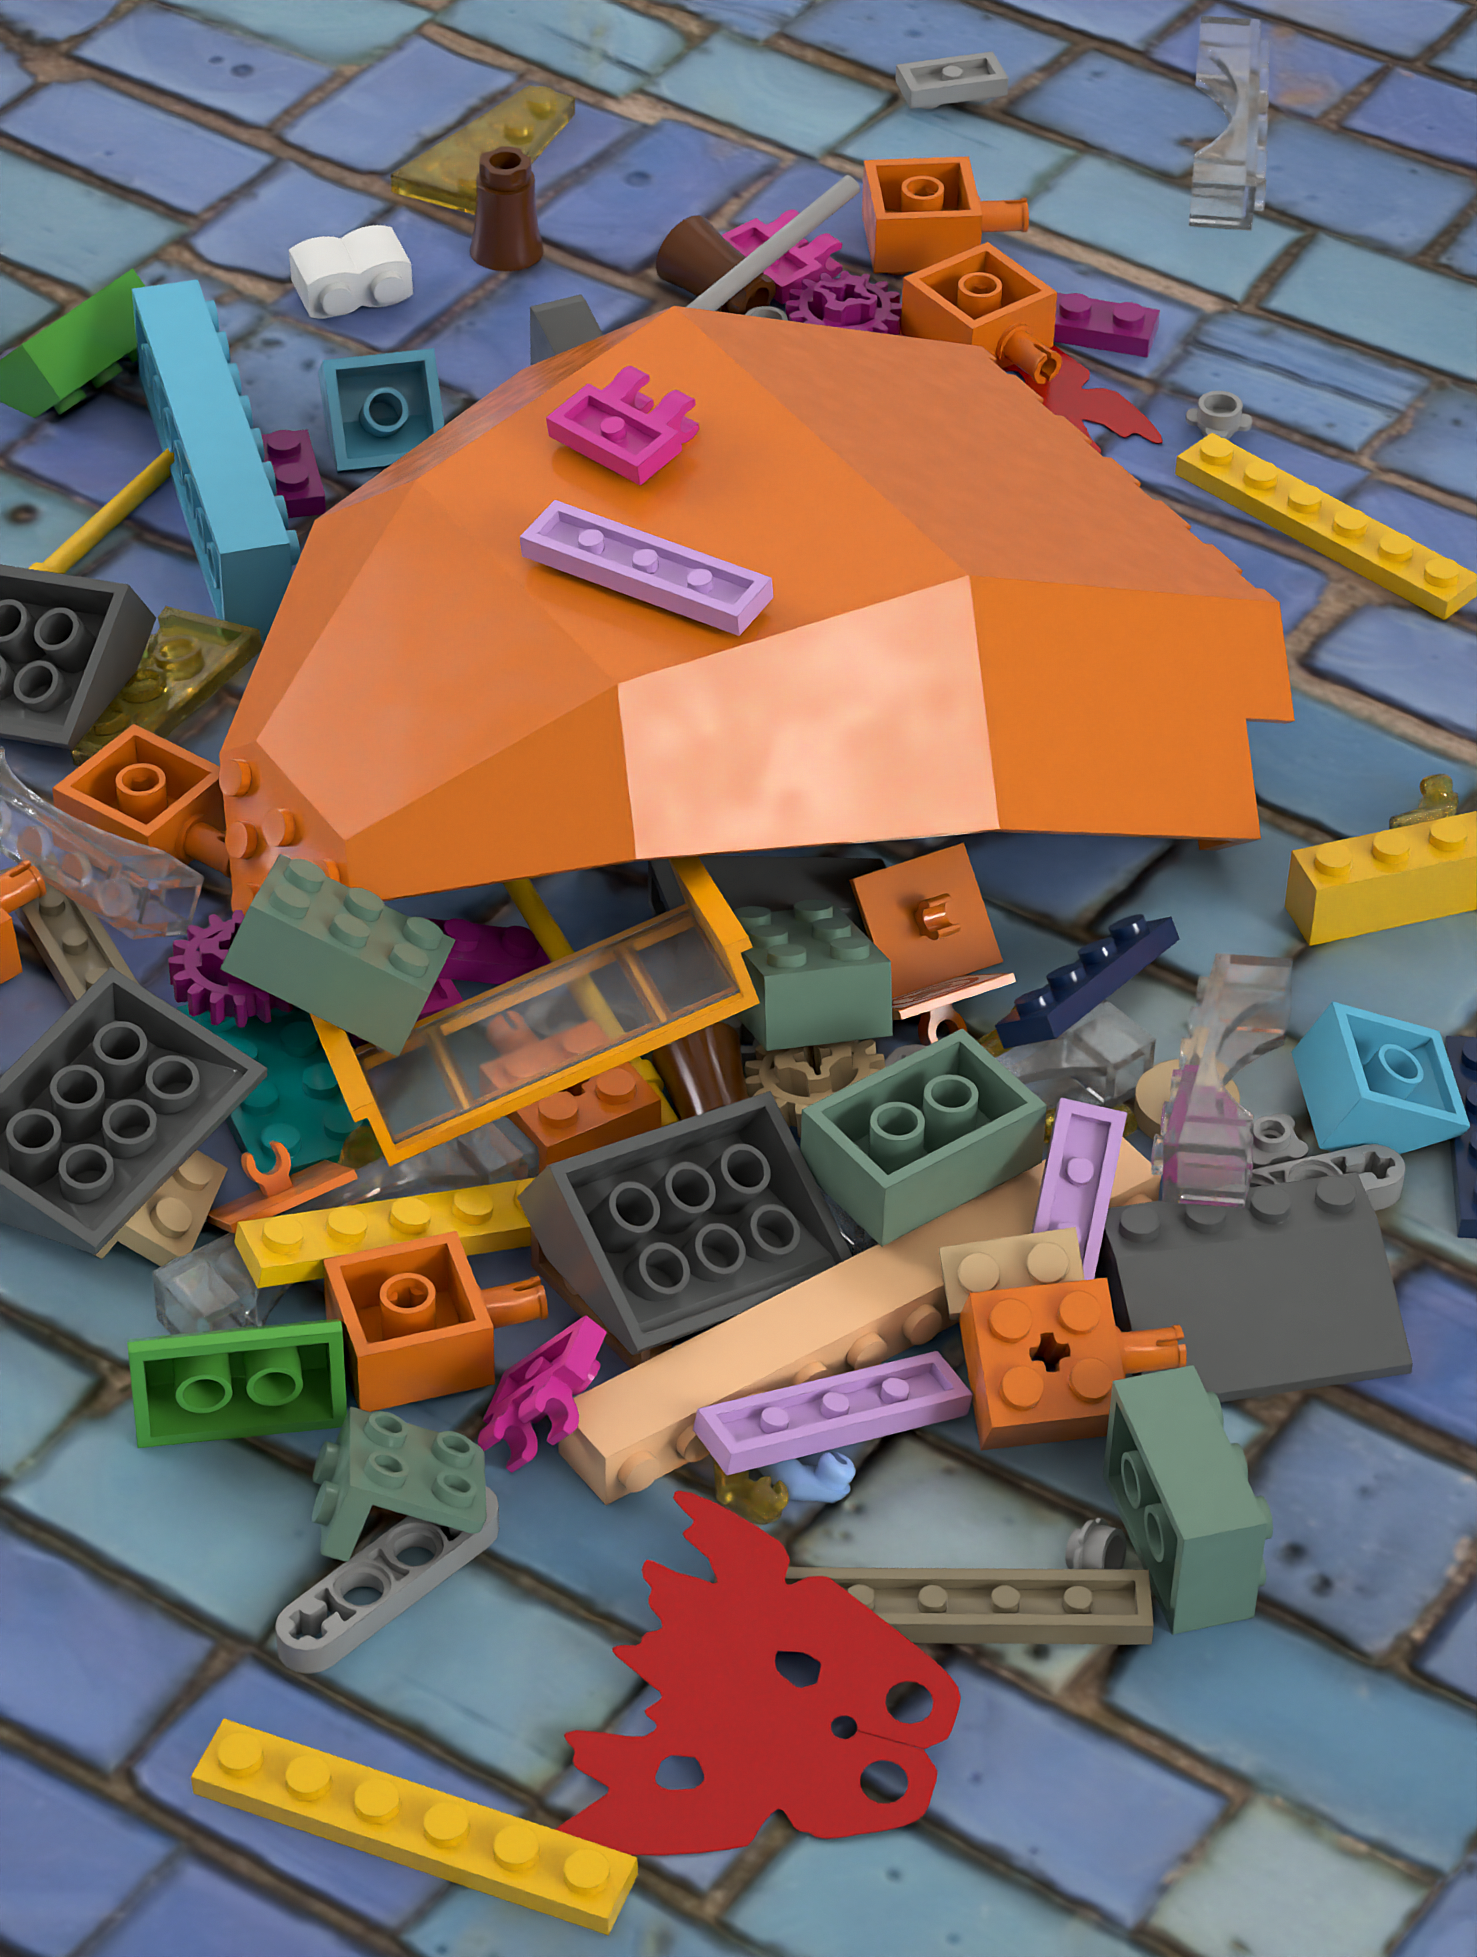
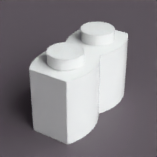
[289,225,413,319]

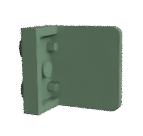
[312,1406,487,1562]

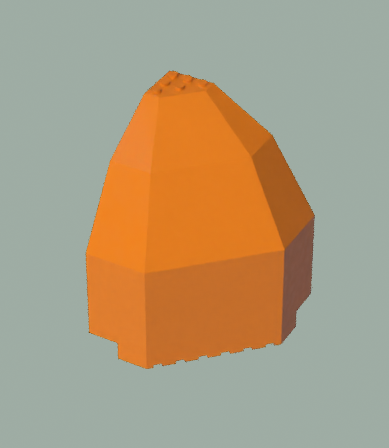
[219,306,1295,917]

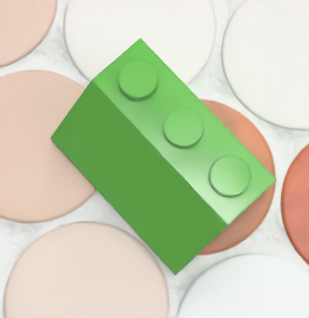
[0,268,146,418]
[127,1318,347,1448]

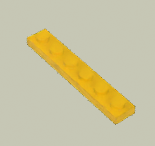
[1175,433,1477,620]
[234,1178,535,1288]
[191,1718,638,1936]

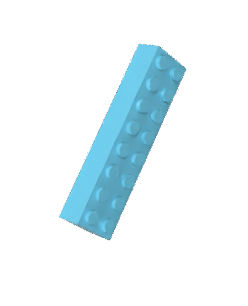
[132,279,301,647]

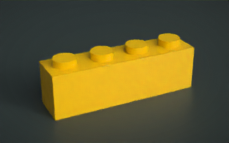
[1284,811,1477,946]

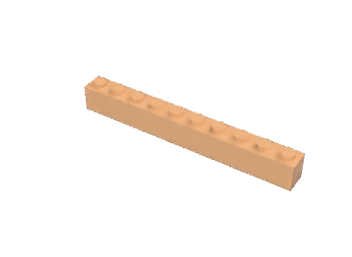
[558,1137,1161,1505]

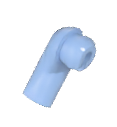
[757,1452,855,1503]

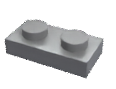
[896,51,1008,109]

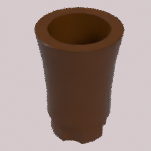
[470,146,544,272]
[656,215,776,315]
[652,1021,749,1120]

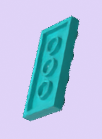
[177,1004,386,1189]

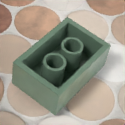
[220,854,456,1057]
[714,899,893,1051]
[800,1028,1047,1247]
[1103,1365,1273,1635]

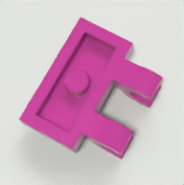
[722,209,843,304]
[546,366,699,485]
[478,1315,607,1473]

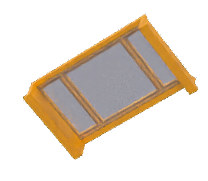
[309,856,760,1167]

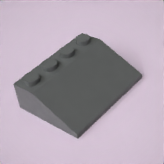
[0,564,157,750]
[0,967,267,1255]
[517,1091,853,1355]
[1095,1172,1413,1402]

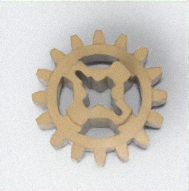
[745,1039,885,1138]

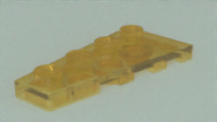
[391,85,575,215]
[70,606,263,766]

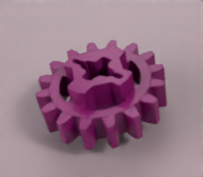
[786,271,902,335]
[168,910,293,1028]

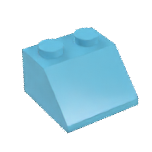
[318,348,444,473]
[1291,1001,1470,1155]

